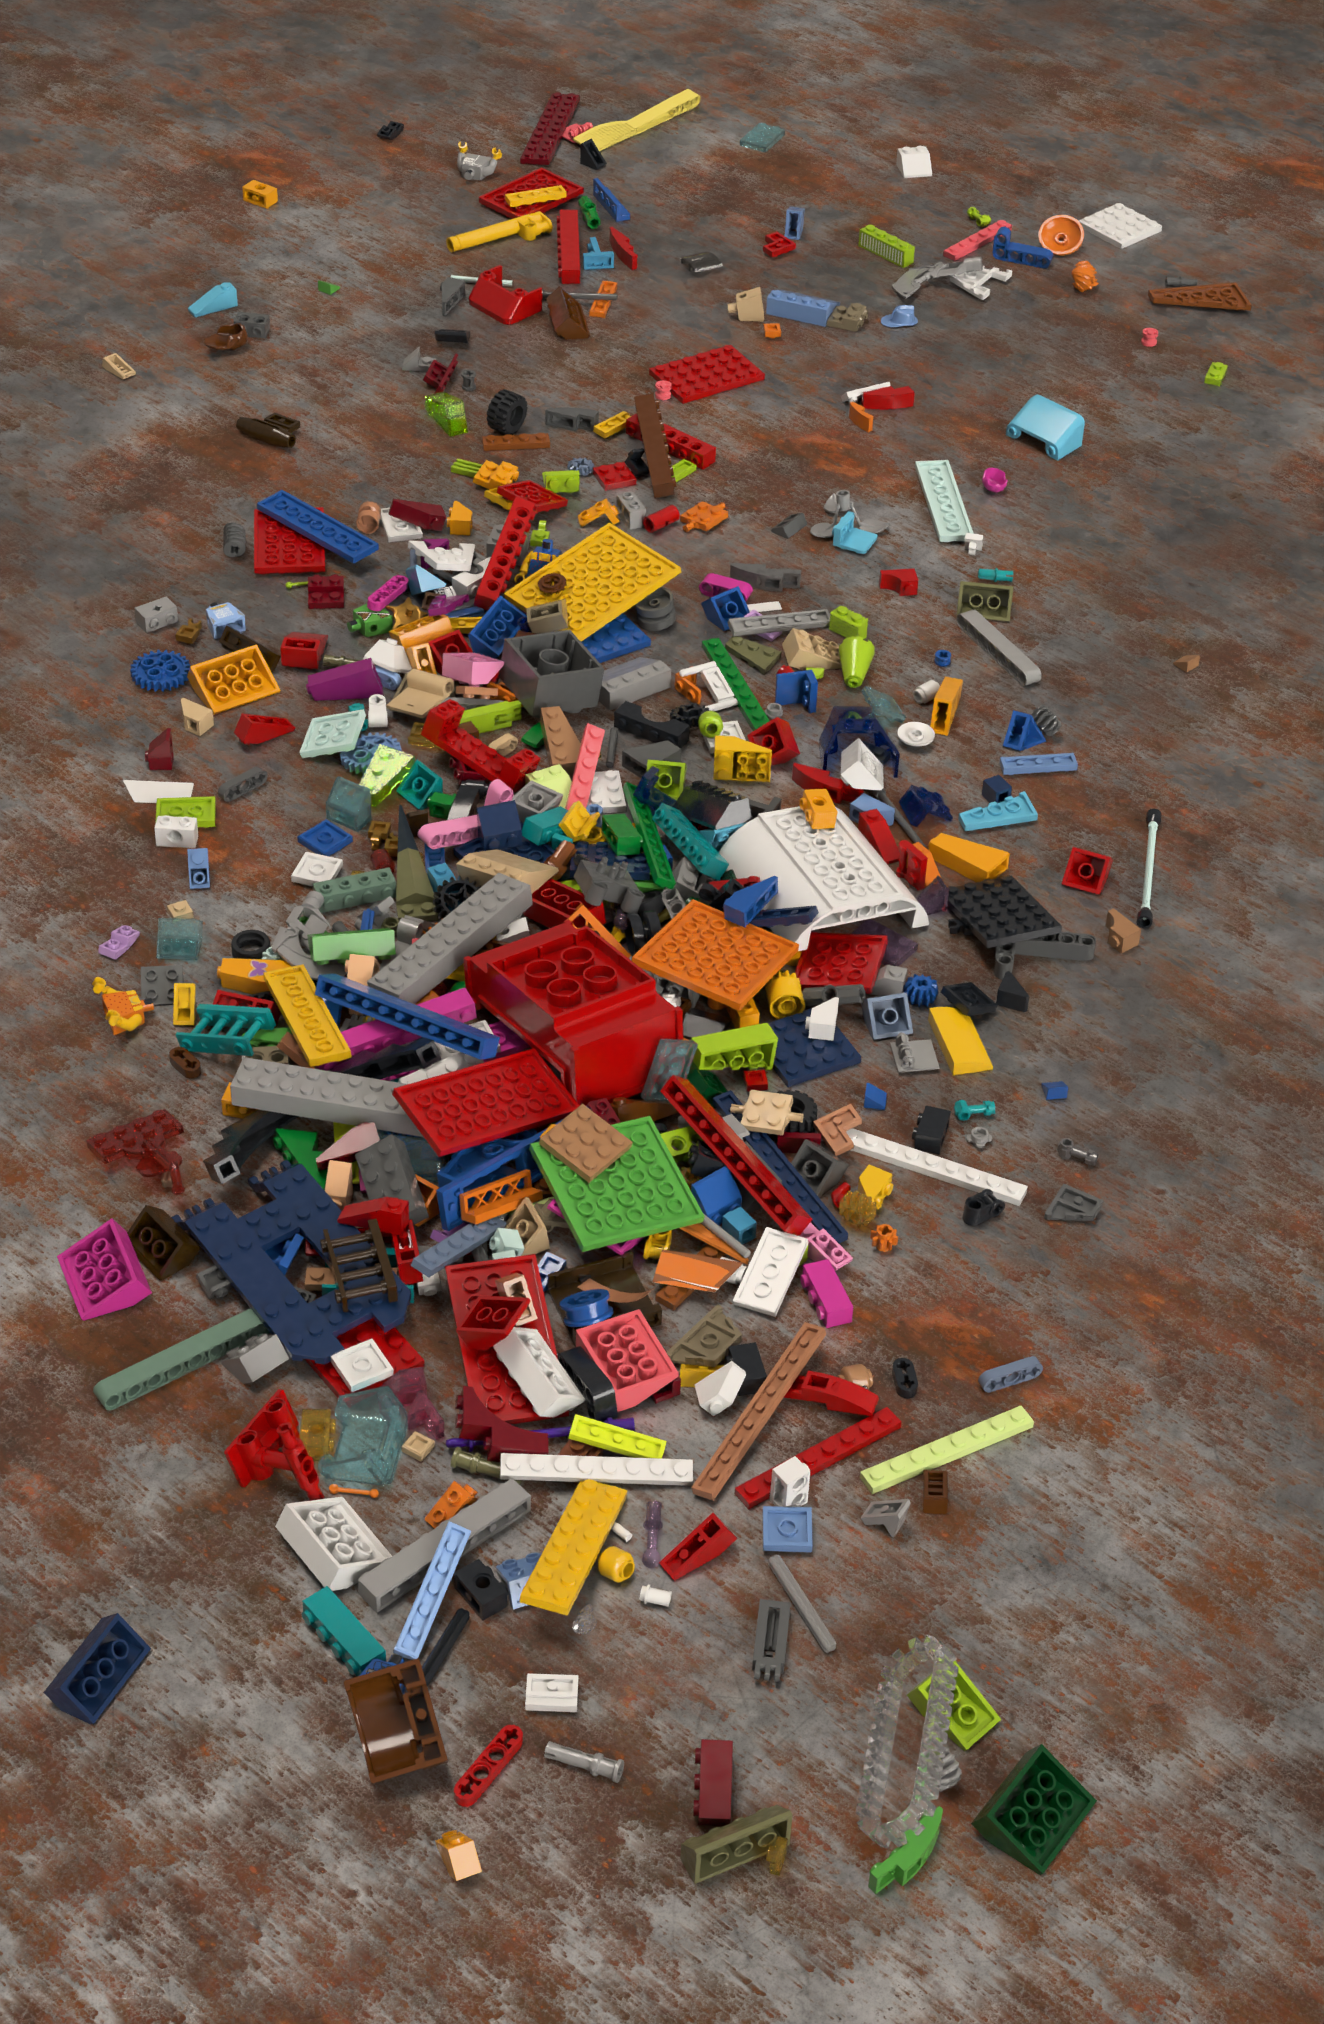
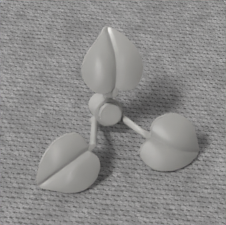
[810,490,890,538]

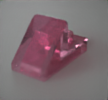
[407,1389,444,1440]

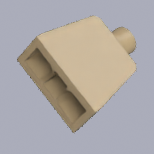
[728,287,764,321]

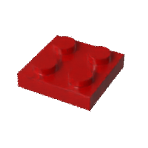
[593,462,636,491]

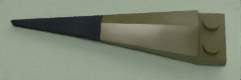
[396,805,439,922]

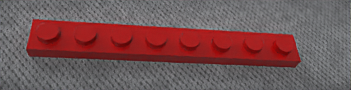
[734,1407,902,1510]

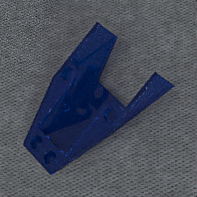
[819,706,900,778]

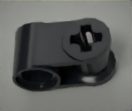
[962,1189,1005,1226]

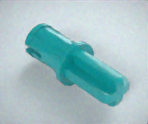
[978,568,1013,582]

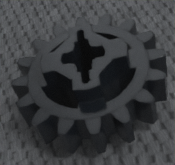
[670,703,710,728]

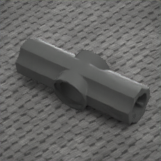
[802,984,865,1007]

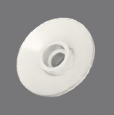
[897,722,935,746]

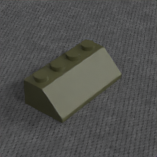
[680,1805,793,1884]

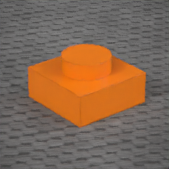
[763,323,781,338]

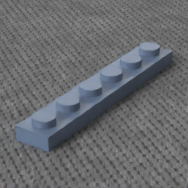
[411,1216,507,1278]

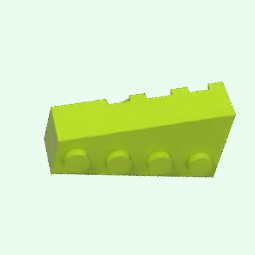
[689,1023,778,1070]

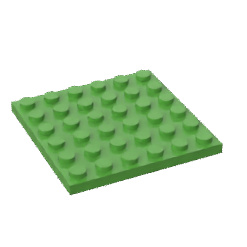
[529,1116,705,1252]

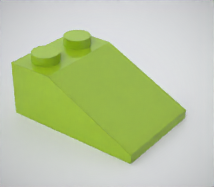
[907,1658,1002,1751]

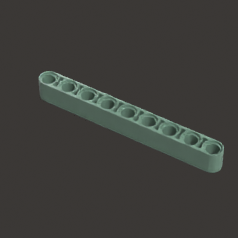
[93,1308,270,1410]

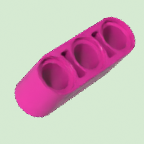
[699,573,753,602]

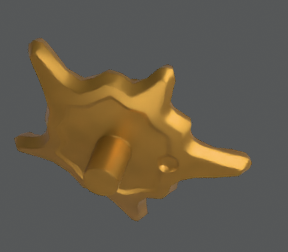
[385,597,428,630]

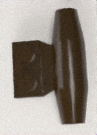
[236,413,301,448]

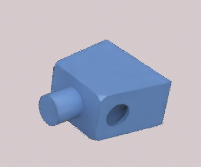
[785,207,805,240]

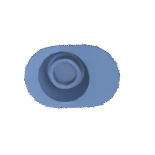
[881,305,918,328]

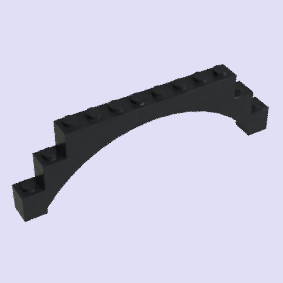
[203,1037,441,1184]

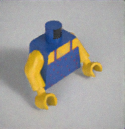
[514,539,562,582]

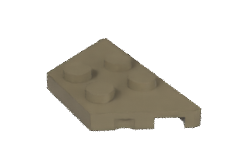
[666,1304,742,1367]

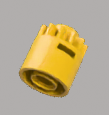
[765,970,805,1019]

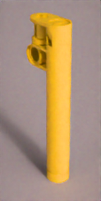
[446,211,553,253]

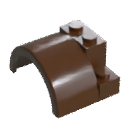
[344,1658,448,1783]

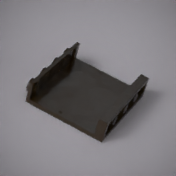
[547,1252,662,1348]

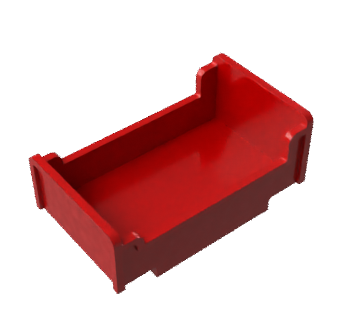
[463,919,684,1106]

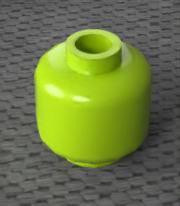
[698,711,723,738]

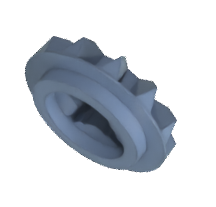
[567,457,594,476]

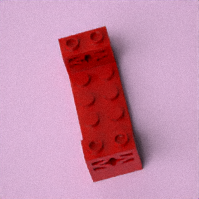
[420,699,540,792]

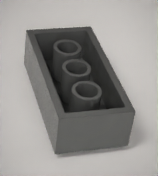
[355,1134,429,1225]

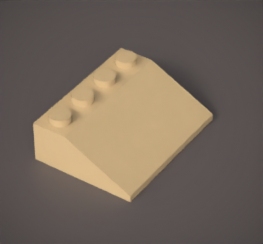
[456,849,559,894]

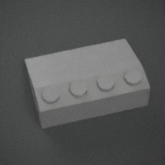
[599,657,671,711]

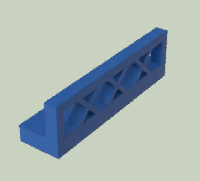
[593,178,630,222]

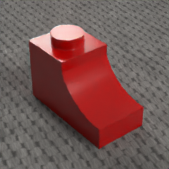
[879,568,919,596]

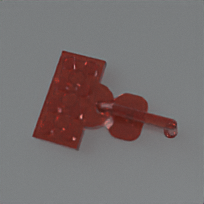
[86,1109,185,1195]

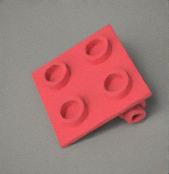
[562,122,593,143]

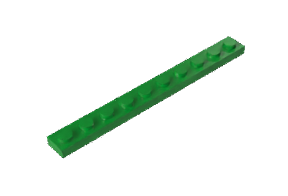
[702,638,770,731]
[623,782,676,889]

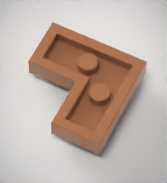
[456,686,498,699]
[813,1104,862,1156]

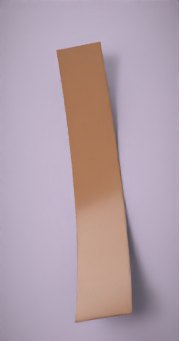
[578,1278,654,1303]

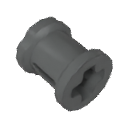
[461,370,476,391]

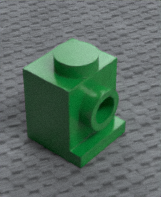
[427,792,456,820]

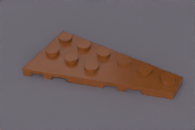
[1148,282,1252,311]

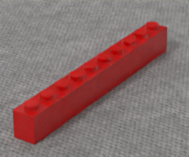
[660,1075,813,1236]

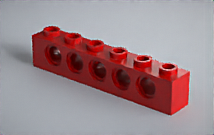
[626,413,716,470]

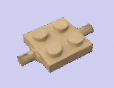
[730,1090,804,1136]

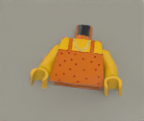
[92,977,154,1035]

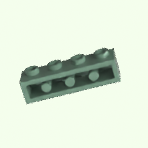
[312,867,396,913]

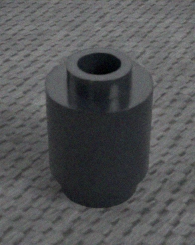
[461,779,489,799]

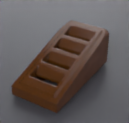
[923,1470,948,1514]

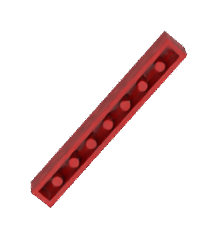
[557,210,580,284]

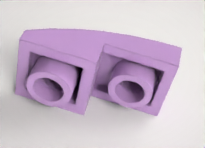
[98,925,140,959]

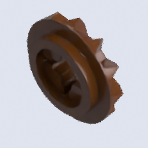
[538,573,567,595]

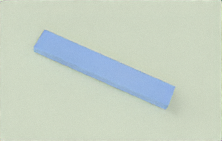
[393,1521,471,1660]

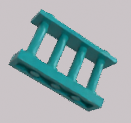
[175,1004,276,1056]

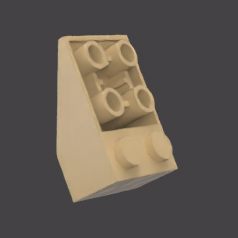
[782,628,842,671]

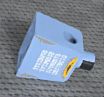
[206,602,246,640]

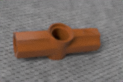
[544,840,577,881]

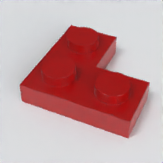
[763,231,796,257]

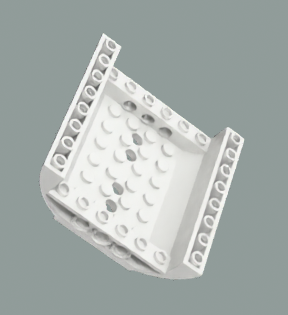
[719,806,929,951]

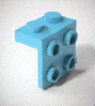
[832,511,877,554]

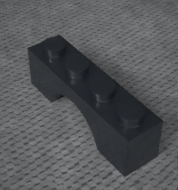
[614,701,690,748]

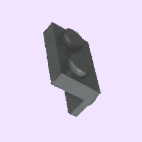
[196,1265,234,1300]

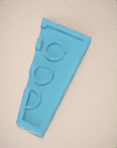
[958,791,1038,831]

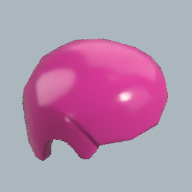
[982,468,1008,493]

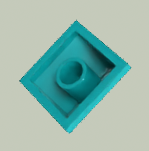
[396,759,443,810]

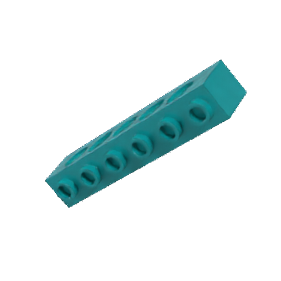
[652,803,729,881]

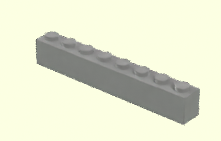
[358,1478,531,1613]

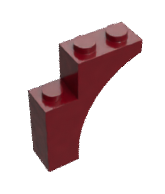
[455,1386,549,1462]

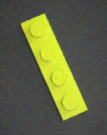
[568,1414,667,1459]

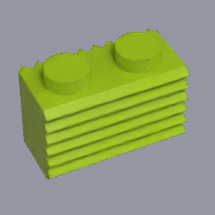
[829,606,868,640]

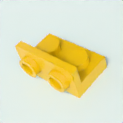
[559,801,600,842]

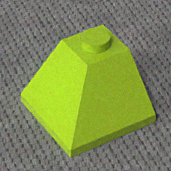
[644,760,687,801]

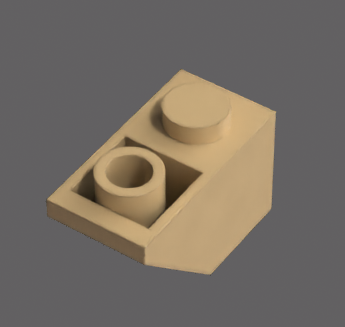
[181,698,214,736]

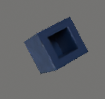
[982,775,1012,803]

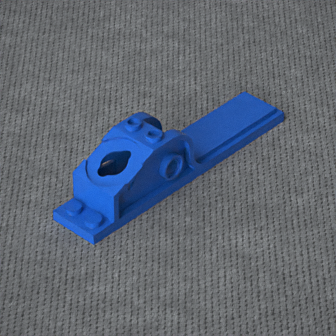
[436,1106,587,1231]

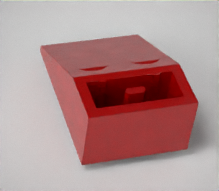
[280,632,328,669]

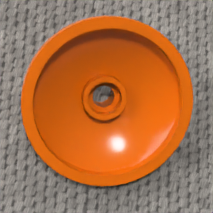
[1039,215,1084,256]

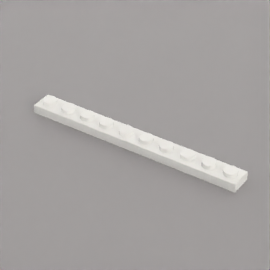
[817,1128,1028,1206]

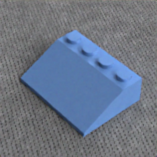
[766,290,840,327]

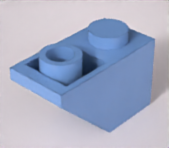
[849,793,895,826]
[187,848,210,889]

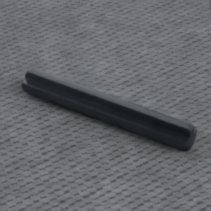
[422,1608,470,1686]

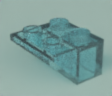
[326,776,372,832]
[156,918,203,961]

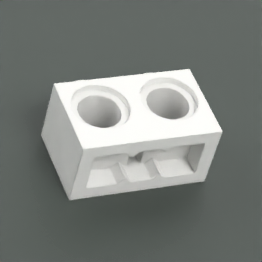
[770,1456,810,1507]

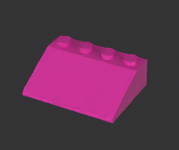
[57,1218,152,1321]

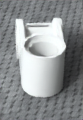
[368,694,388,728]

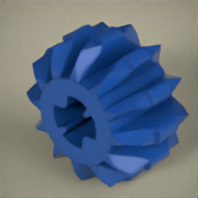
[903,974,939,1007]

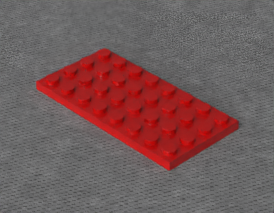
[392,1048,579,1157]
[445,1254,569,1424]

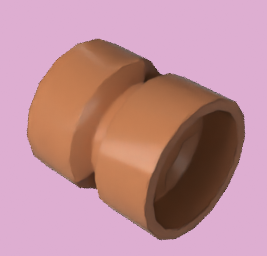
[356,501,381,534]

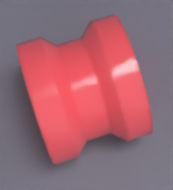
[1141,328,1158,347]
[655,380,672,400]

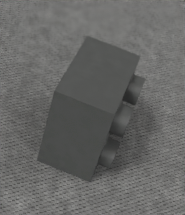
[499,630,604,718]

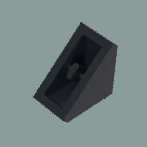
[580,138,607,170]
[996,971,1029,1012]

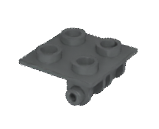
[141,965,184,1005]

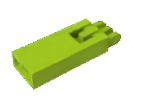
[459,700,521,734]

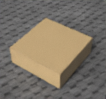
[401,1431,435,1462]

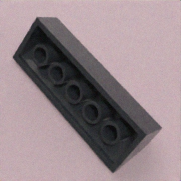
[673,780,752,830]

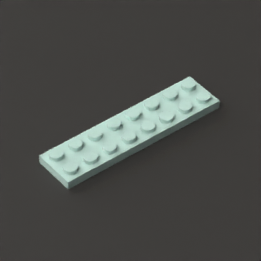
[915,460,974,543]

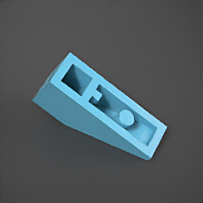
[188,282,238,317]

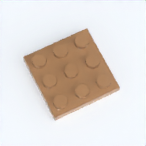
[539,1104,633,1183]

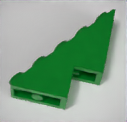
[273,1128,328,1191]

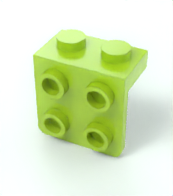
[542,470,580,493]

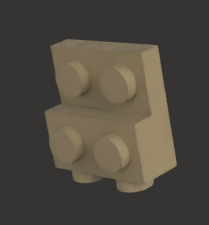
[827,303,868,332]

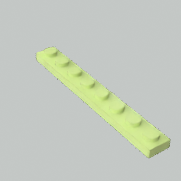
[860,1406,1034,1494]

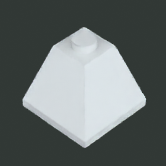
[363,638,412,673]

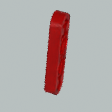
[454,1725,523,1807]

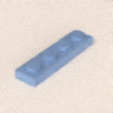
[999,753,1078,775]

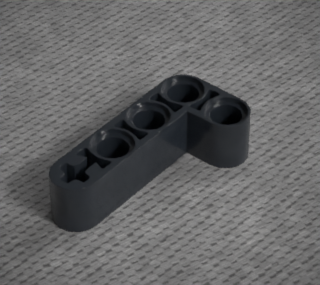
[557,1346,618,1422]

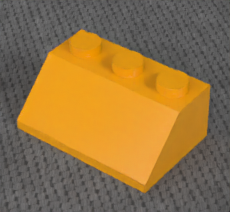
[388,614,453,657]

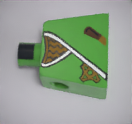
[347,604,393,637]

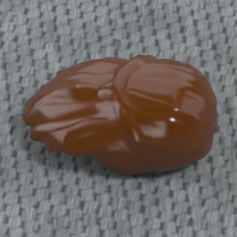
[204,323,248,350]

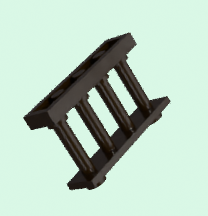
[320,1218,398,1312]

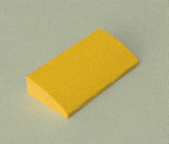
[928,1007,993,1075]

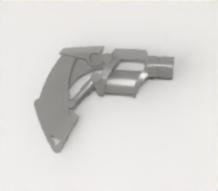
[892,256,983,298]
[271,891,348,981]

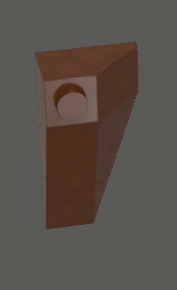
[610,1097,678,1122]

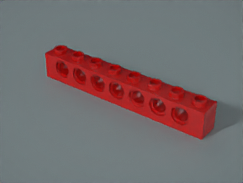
[473,496,537,610]

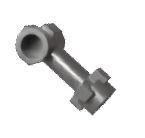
[1057,1138,1099,1166]

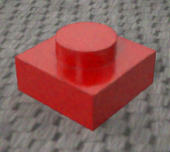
[744,1070,768,1092]

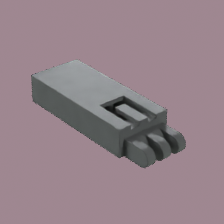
[752,1599,791,1682]

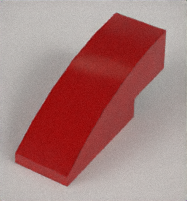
[862,386,915,410]

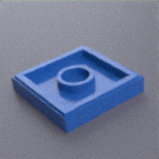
[297,819,353,857]

